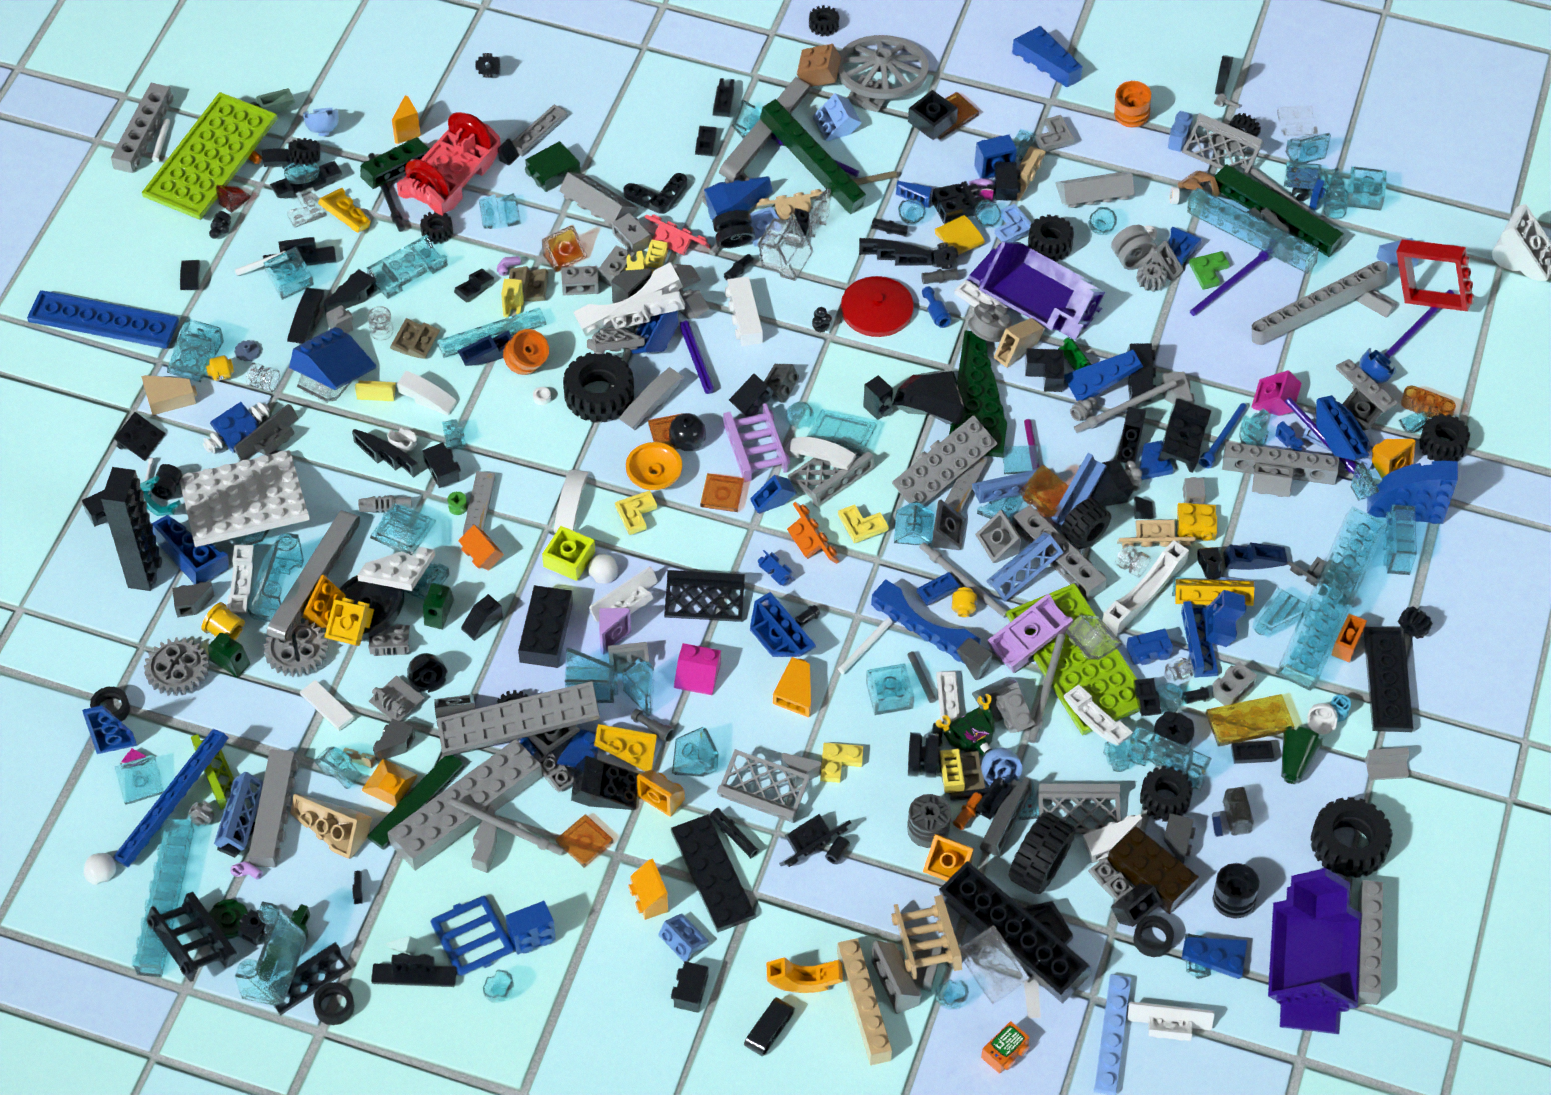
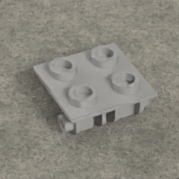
[368,624,410,656]
[369,675,425,721]

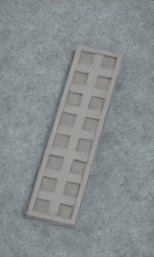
[437,681,600,756]

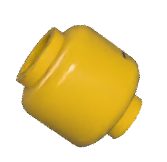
[206,355,234,381]
[951,587,977,617]

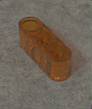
[1401,385,1456,418]

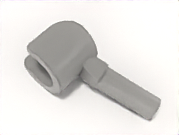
[1214,93,1240,108]

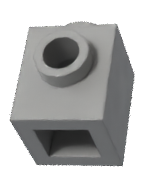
[326,305,353,333]

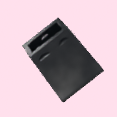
[571,756,639,810]

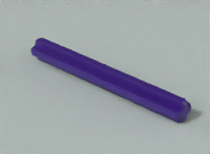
[680,320,714,394]

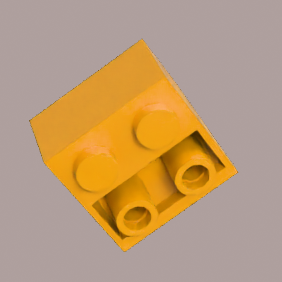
[302,575,346,628]

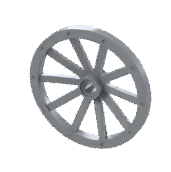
[837,35,929,99]

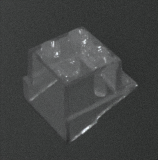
[757,214,813,281]

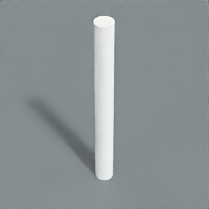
[838,617,893,674]

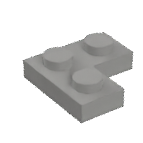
[1035,115,1074,151]

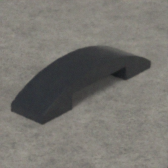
[270,161,342,198]

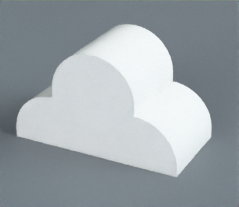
[1492,204,1551,281]

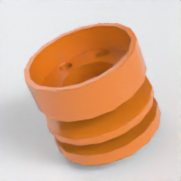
[1114,80,1152,127]

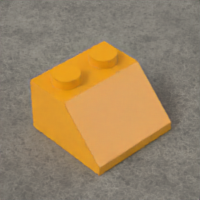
[637,770,685,817]
[628,858,668,920]

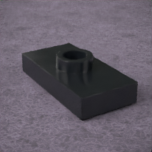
[1231,741,1274,764]

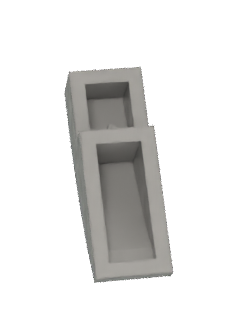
[471,805,497,873]

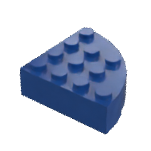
[1367,461,1458,524]

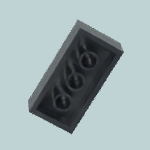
[518,585,573,668]

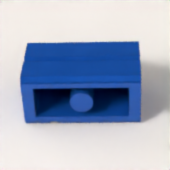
[1126,628,1173,665]

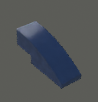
[458,330,512,366]
[1223,542,1288,570]

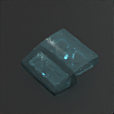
[479,193,521,229]

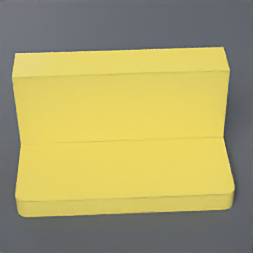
[355,380,396,401]

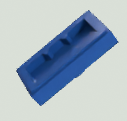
[917,572,960,606]

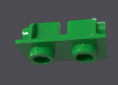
[1058,337,1092,370]

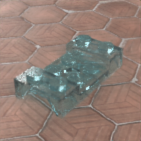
[366,234,448,299]
[1127,726,1212,791]

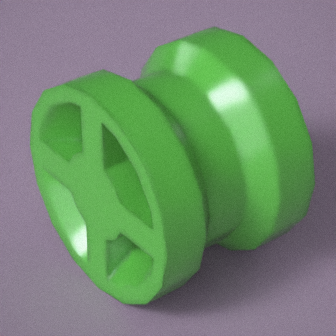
[447,491,467,515]

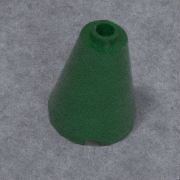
[1281,726,1324,784]

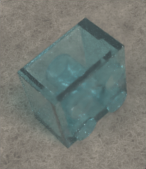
[1346,166,1387,211]
[263,247,314,300]
[866,663,914,716]

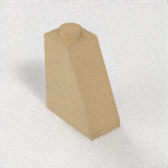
[993,318,1045,368]
[141,375,198,416]

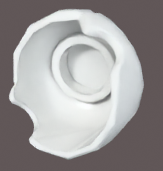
[387,428,417,453]
[588,554,618,584]
[1307,703,1338,735]
[83,853,116,885]

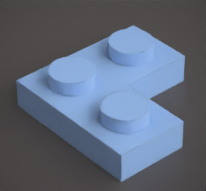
[995,204,1031,242]

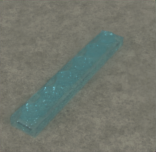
[437,307,547,358]

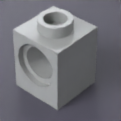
[1182,477,1206,504]

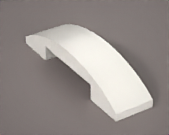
[784,437,856,470]
[554,469,588,533]
[227,545,254,614]
[1064,684,1133,746]

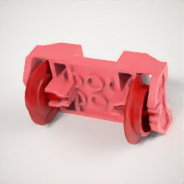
[397,112,501,216]

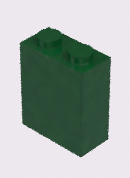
[525,141,581,192]

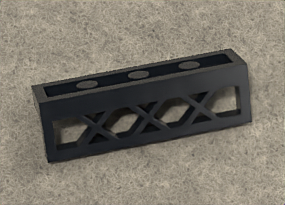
[264,942,351,1016]

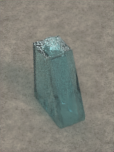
[1252,587,1312,638]

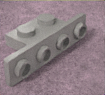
[1336,359,1398,413]

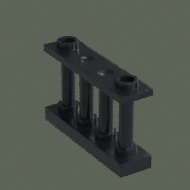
[146,892,237,982]

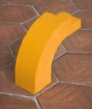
[766,957,843,993]

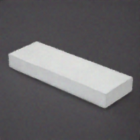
[954,280,1008,312]
[936,671,961,724]
[300,680,354,731]

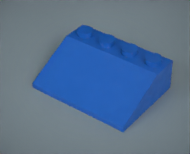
[289,327,376,390]

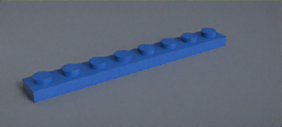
[113,729,229,867]

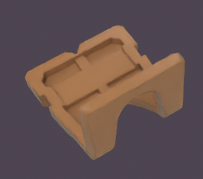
[1178,170,1220,205]

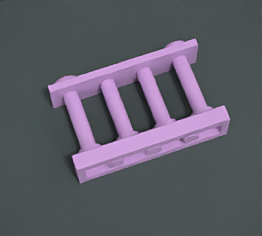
[723,403,790,482]

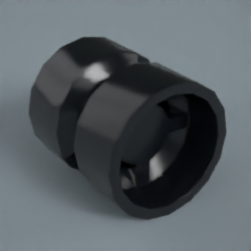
[151,464,183,500]

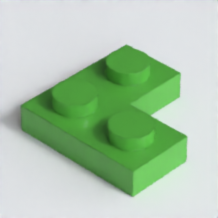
[1189,251,1230,290]

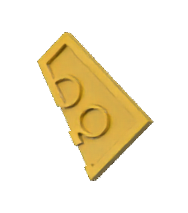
[318,187,371,233]
[594,724,657,772]

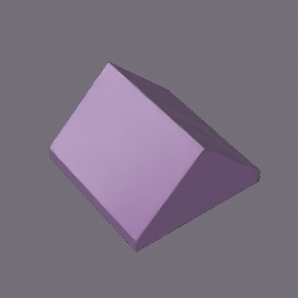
[599,608,631,655]

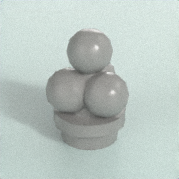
[1070,397,1097,421]
[1125,461,1142,491]

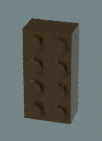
[1108,826,1199,915]

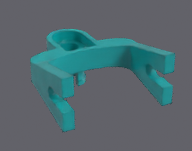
[140,476,181,516]

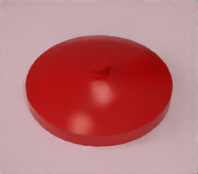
[841,276,913,337]

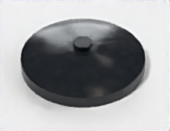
[339,575,404,639]

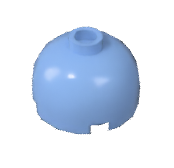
[303,108,338,136]
[981,747,1023,786]

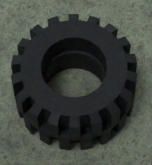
[1028,214,1074,262]
[1419,414,1470,461]
[1061,498,1112,549]
[1140,766,1193,822]

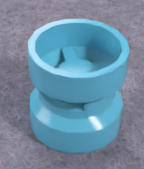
[1330,695,1351,722]

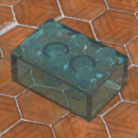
[1382,505,1417,575]

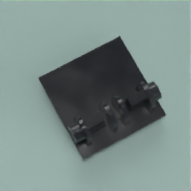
[114,412,166,461]

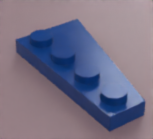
[1064,350,1143,401]

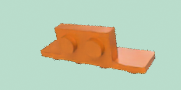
[787,501,839,564]

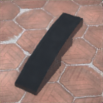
[859,238,932,266]
[287,288,324,344]
[352,429,419,478]

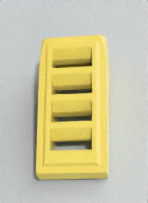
[645,240,668,274]
[939,749,965,793]

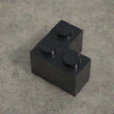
[1025,348,1064,392]

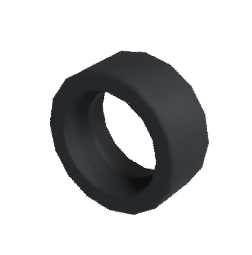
[90,686,130,722]
[1133,915,1174,958]
[313,982,355,1025]

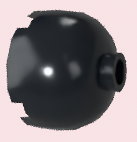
[669,413,706,451]
[407,653,447,693]

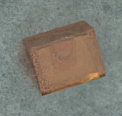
[541,224,587,272]

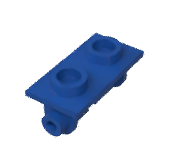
[757,550,795,586]

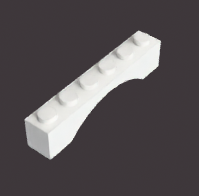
[573,262,683,337]
[1102,540,1189,636]

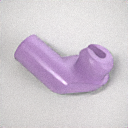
[968,178,994,188]
[497,256,521,276]
[230,861,263,880]

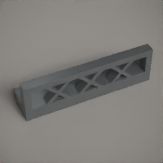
[980,777,1033,857]

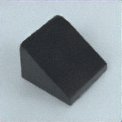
[498,138,519,165]
[1133,496,1154,519]

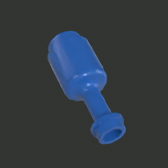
[922,286,951,328]

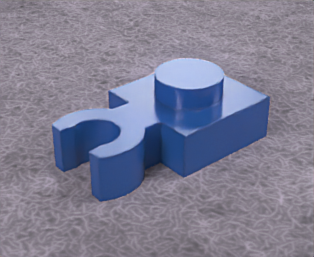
[1309,179,1326,211]
[1275,421,1304,452]

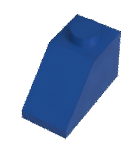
[750,475,797,514]

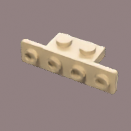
[1016,146,1046,201]
[755,189,827,221]
[1117,520,1196,547]

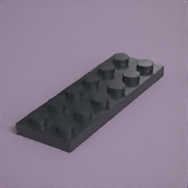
[1363,627,1413,733]
[671,814,756,933]

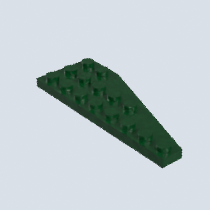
[949,330,1007,458]

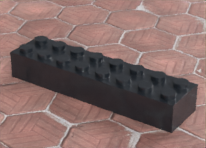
[101,467,162,591]
[939,861,1091,1004]

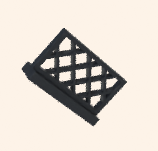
[664,570,745,622]

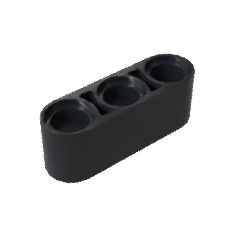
[744,997,795,1057]

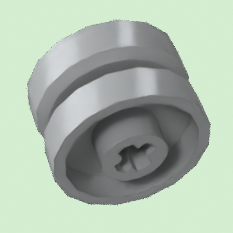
[1111,224,1157,270]

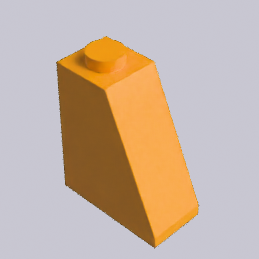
[773,657,811,718]

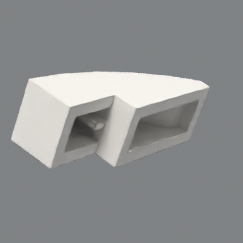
[397,370,457,416]

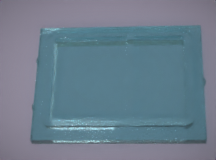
[807,409,877,456]
[370,503,436,556]

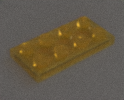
[1205,694,1295,747]

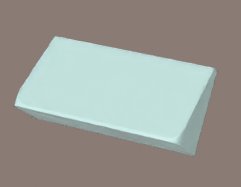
[386,936,419,955]

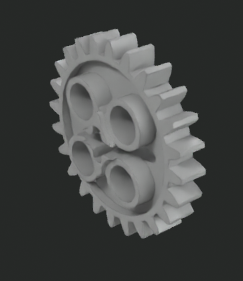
[264,620,328,678]
[144,637,209,696]

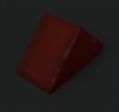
[216,185,251,213]

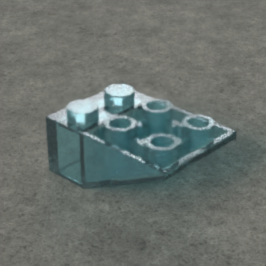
[167,318,224,382]

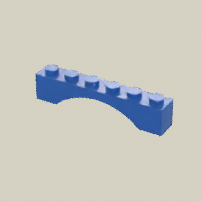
[871,579,981,664]

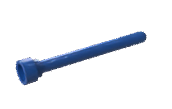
[1198,403,1247,469]

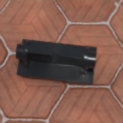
[975,776,1013,820]

